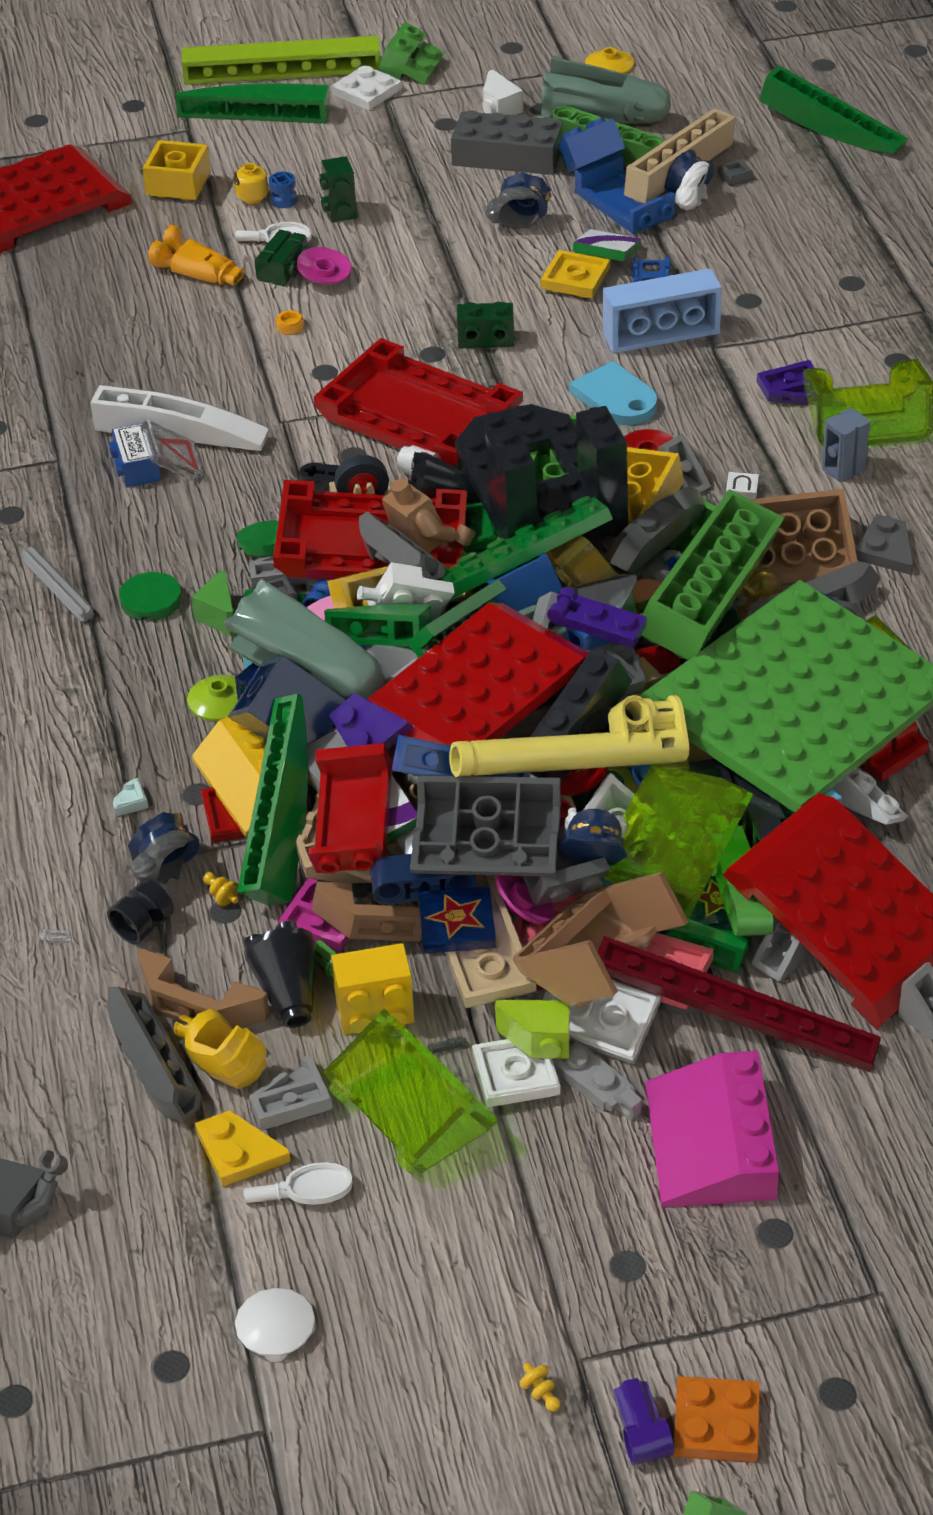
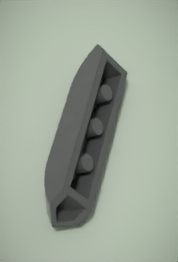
[601,487,706,574]
[359,512,445,580]
[748,562,881,617]
[108,987,202,1120]

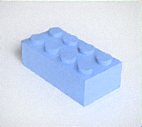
[603,268,722,353]

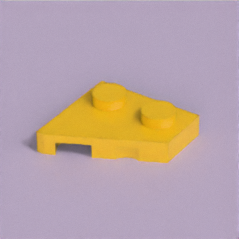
[195,1110,291,1187]

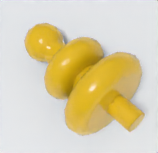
[203,872,239,907]
[519,1362,561,1412]

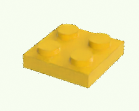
[540,250,610,299]

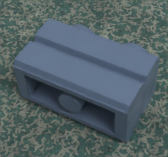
[822,408,871,482]

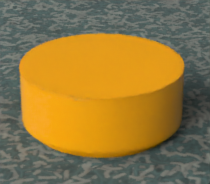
[275,310,304,335]

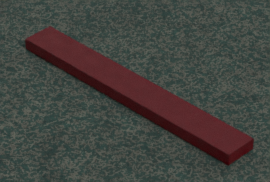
[597,936,882,1072]

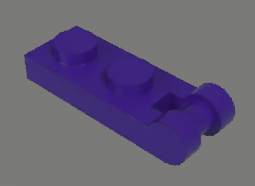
[547,587,647,649]

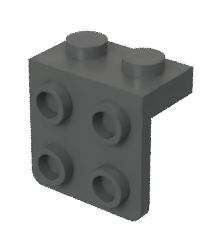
[521,826,610,907]

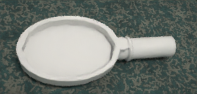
[235,222,311,243]
[244,1162,353,1205]

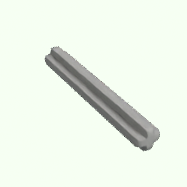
[22,546,94,623]

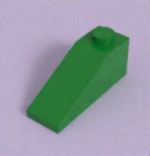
[324,603,432,647]

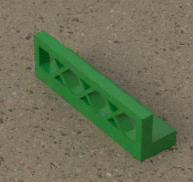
[407,579,506,658]
[657,915,752,974]

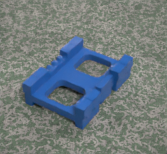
[632,257,671,282]

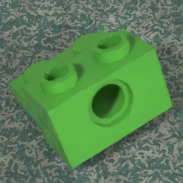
[378,22,445,85]

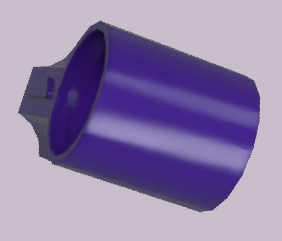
[614,1378,674,1465]

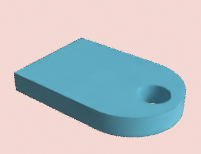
[569,361,657,425]

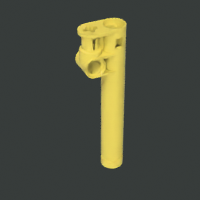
[449,695,689,777]

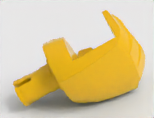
[174,1009,267,1090]

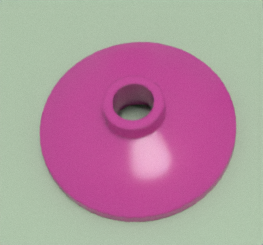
[297,247,351,284]
[495,875,554,924]

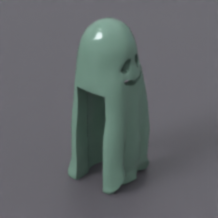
[541,55,671,125]
[224,579,385,700]

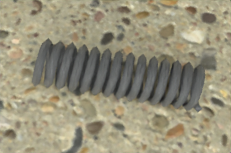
[428,1036,466,1054]

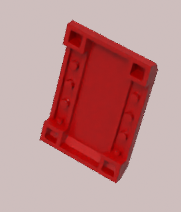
[0,144,132,253]
[314,338,523,465]
[273,480,467,580]
[368,603,589,748]
[723,793,933,1030]

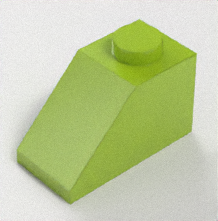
[495,1000,570,1059]

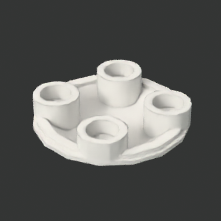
[235,1288,316,1362]

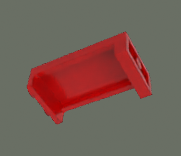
[308,743,392,874]

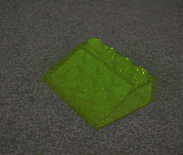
[605,764,753,919]

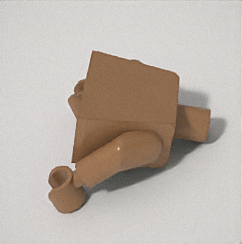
[382,478,476,553]

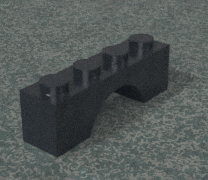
[530,649,632,784]

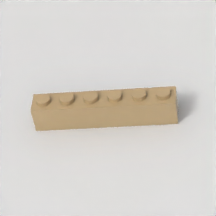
[624,108,736,203]

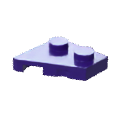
[756,360,833,407]
[329,693,414,749]

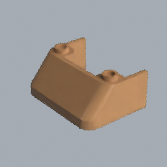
[513,872,689,1007]

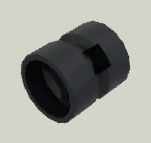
[107,879,174,944]

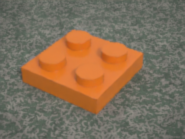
[673,1376,760,1463]

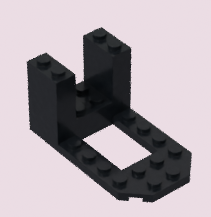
[455,404,628,549]

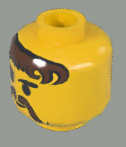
[234,163,269,204]

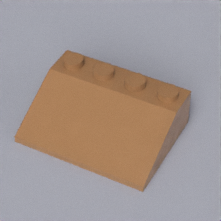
[742,489,858,590]

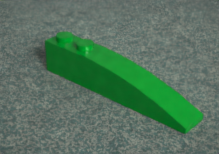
[759,65,908,154]
[175,83,331,123]
[237,693,308,906]

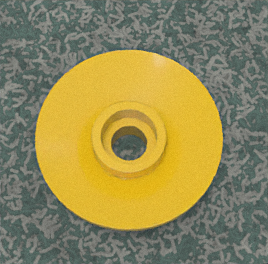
[585,47,634,74]

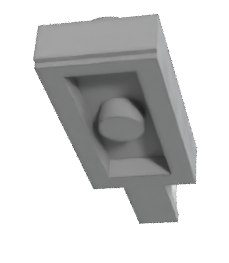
[553,1041,643,1122]

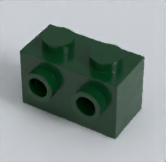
[319,156,357,222]
[457,302,514,348]

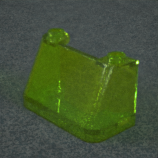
[803,359,933,446]
[322,1008,499,1174]

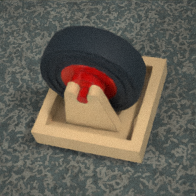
[329,455,391,495]

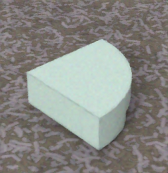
[113,778,148,817]

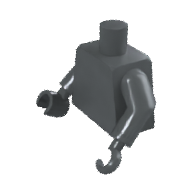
[0,1150,68,1238]

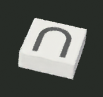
[726,472,759,499]

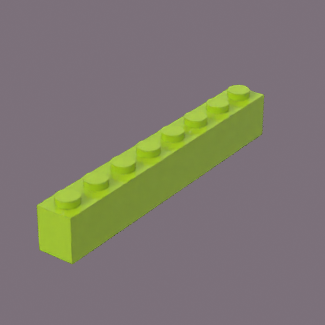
[182,35,381,85]

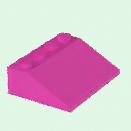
[645,1051,779,1207]

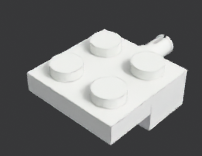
[357,562,454,621]

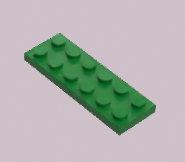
[436,496,613,599]

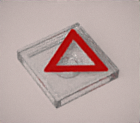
[141,419,205,484]

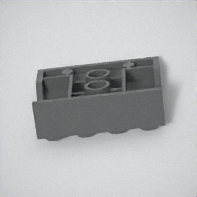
[410,775,562,877]

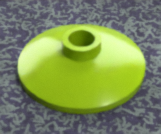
[187,675,248,722]

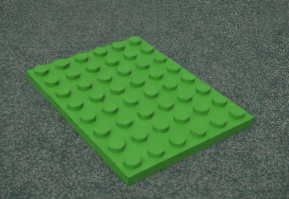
[639,580,933,813]

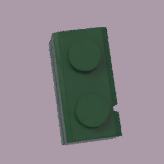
[254,229,310,286]

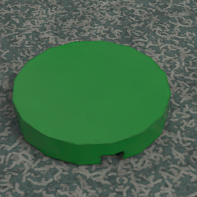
[236,520,278,557]
[119,572,181,620]

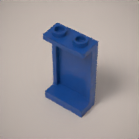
[575,152,676,234]

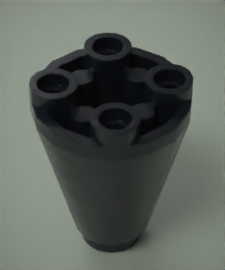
[408,451,481,506]
[244,921,316,1028]

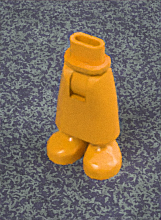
[148,224,245,286]

